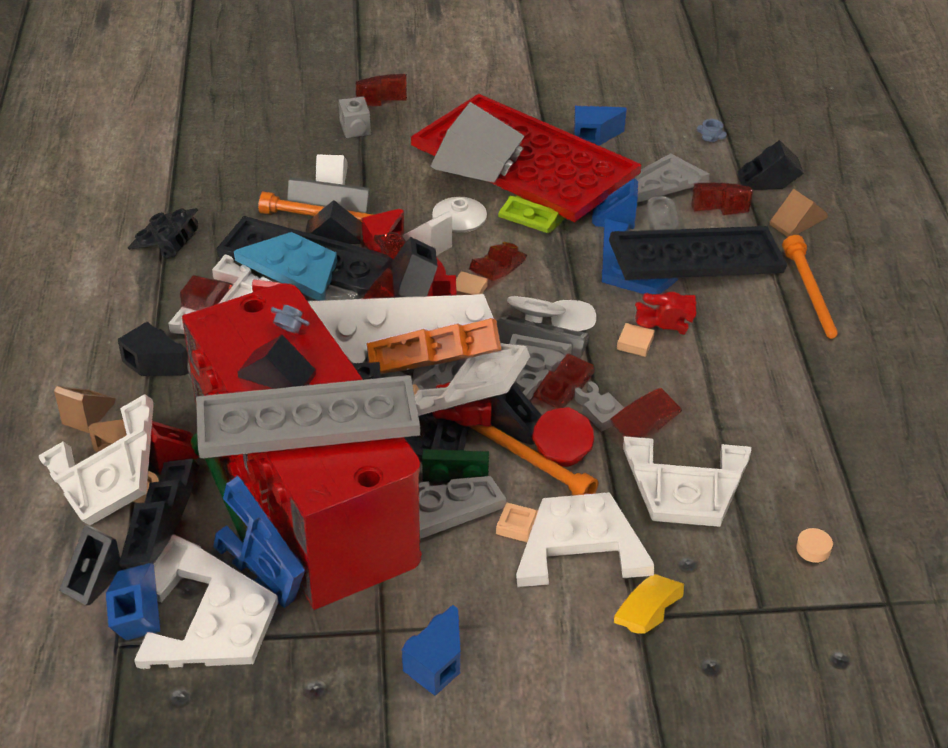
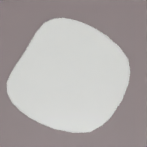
[551,300,596,331]

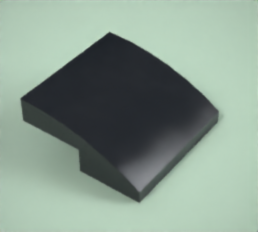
[404,407,469,462]

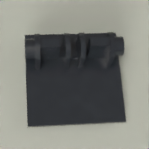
[128,208,198,258]

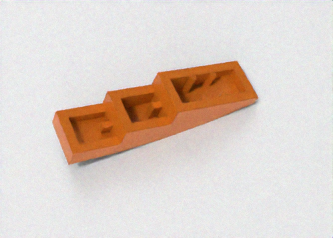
[367,318,502,374]

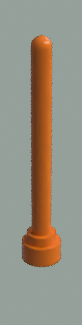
[258,191,373,222]
[782,235,838,339]
[469,425,599,496]

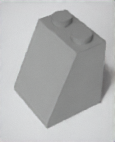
[430,102,524,183]

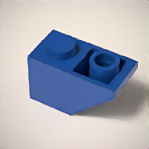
[574,106,626,145]
[106,563,161,641]
[402,605,460,696]

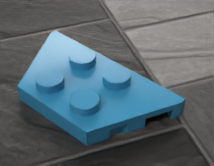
[234,232,337,301]

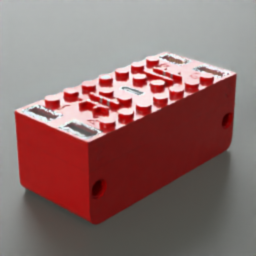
[182,283,422,610]

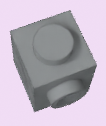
[339,97,371,138]

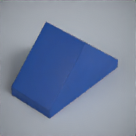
[592,178,638,229]

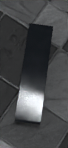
[119,458,199,568]

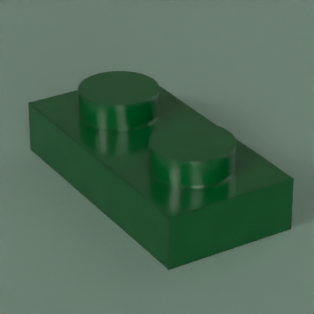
[422,449,489,482]

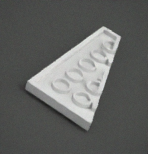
[308,294,494,363]

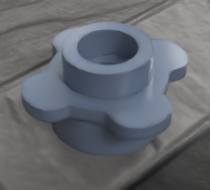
[697,119,727,142]
[271,305,309,333]

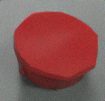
[532,407,594,467]

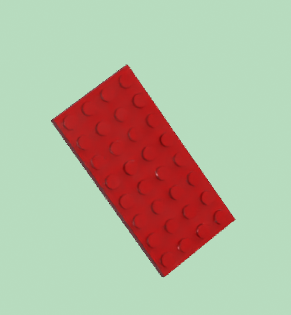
[411,94,641,222]

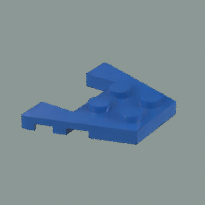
[602,218,678,294]
[213,476,305,608]

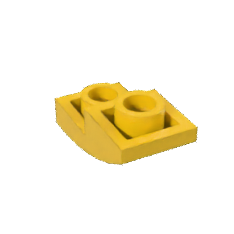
[614,574,684,634]

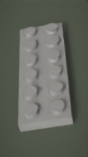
[196,375,420,458]

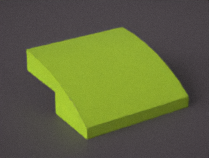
[498,195,565,233]

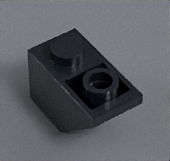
[737,140,804,190]
[392,236,438,298]
[118,322,189,376]

